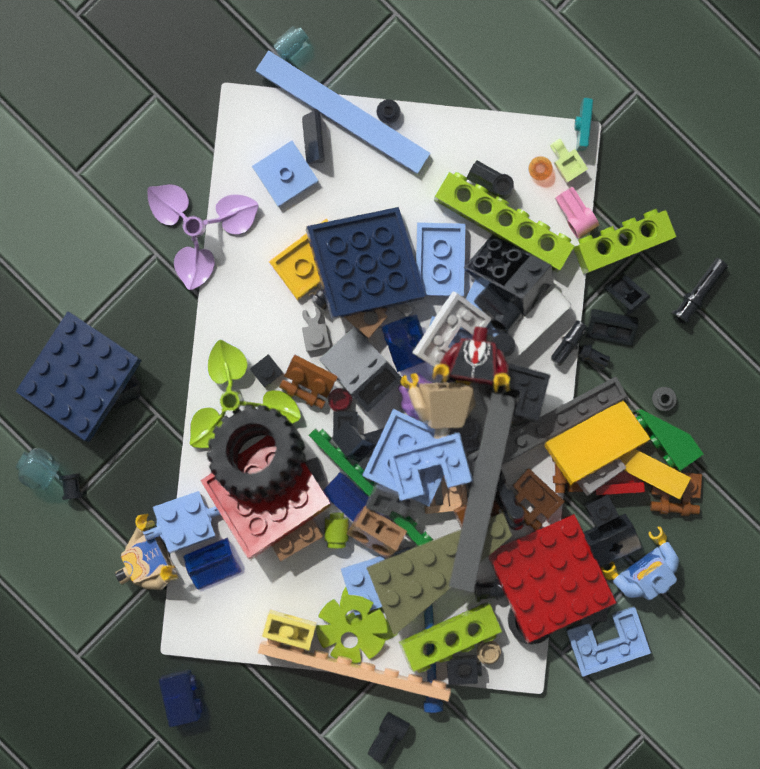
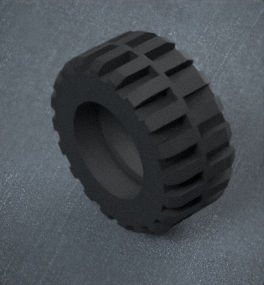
[207,405,306,503]

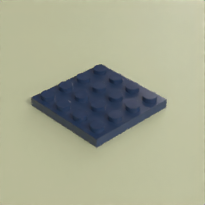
[305,207,426,320]
[16,311,142,442]

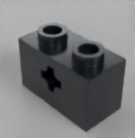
[583,514,642,567]

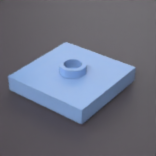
[252,141,319,208]

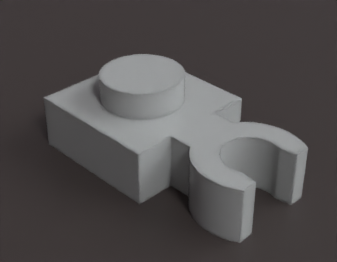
[302,308,330,352]

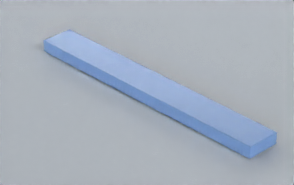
[255,50,430,174]

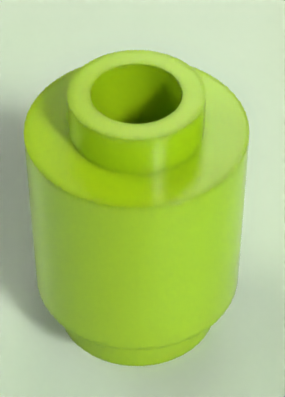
[324,512,349,548]

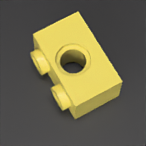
[262,609,317,650]

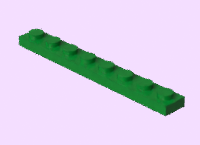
[309,428,434,546]

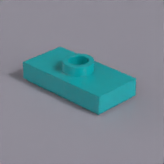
[574,98,593,151]

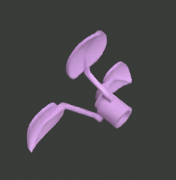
[148,185,259,290]

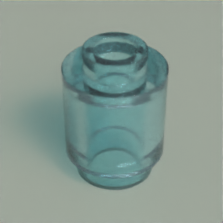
[273,26,309,61]

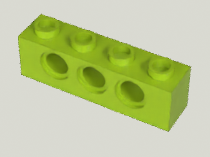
[573,209,676,274]
[398,602,502,673]

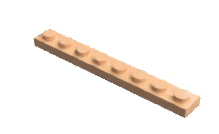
[258,638,451,701]

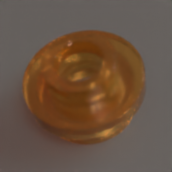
[528,156,553,181]

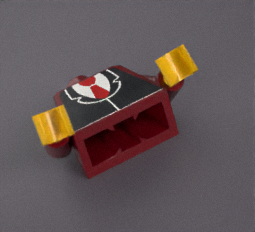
[433,326,510,391]

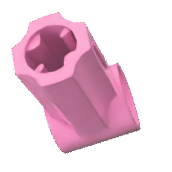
[555,187,599,239]

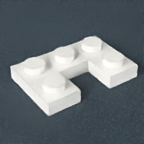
[413,291,491,378]

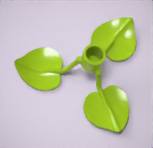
[189,340,301,448]

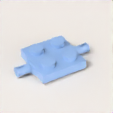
[143,491,221,554]

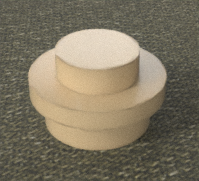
[476,640,501,665]

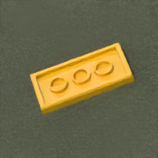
[544,400,650,485]

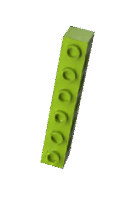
[434,172,575,273]

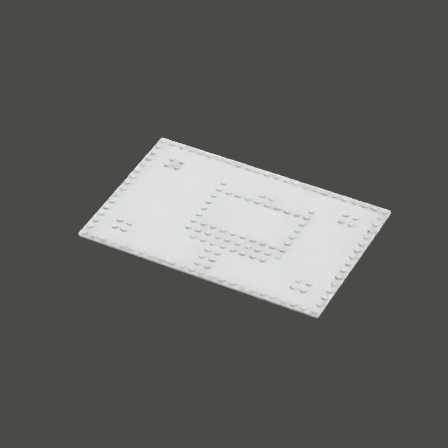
[160,83,601,694]

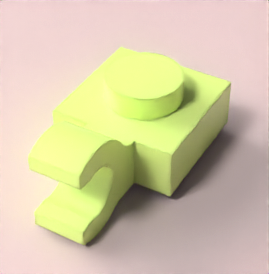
[550,139,588,183]

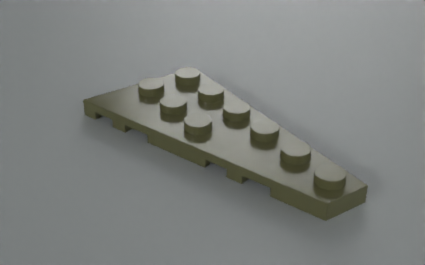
[366,512,512,636]

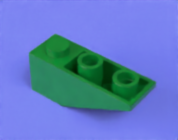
[634,409,703,471]

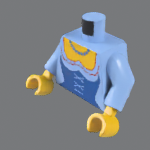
[601,527,679,600]

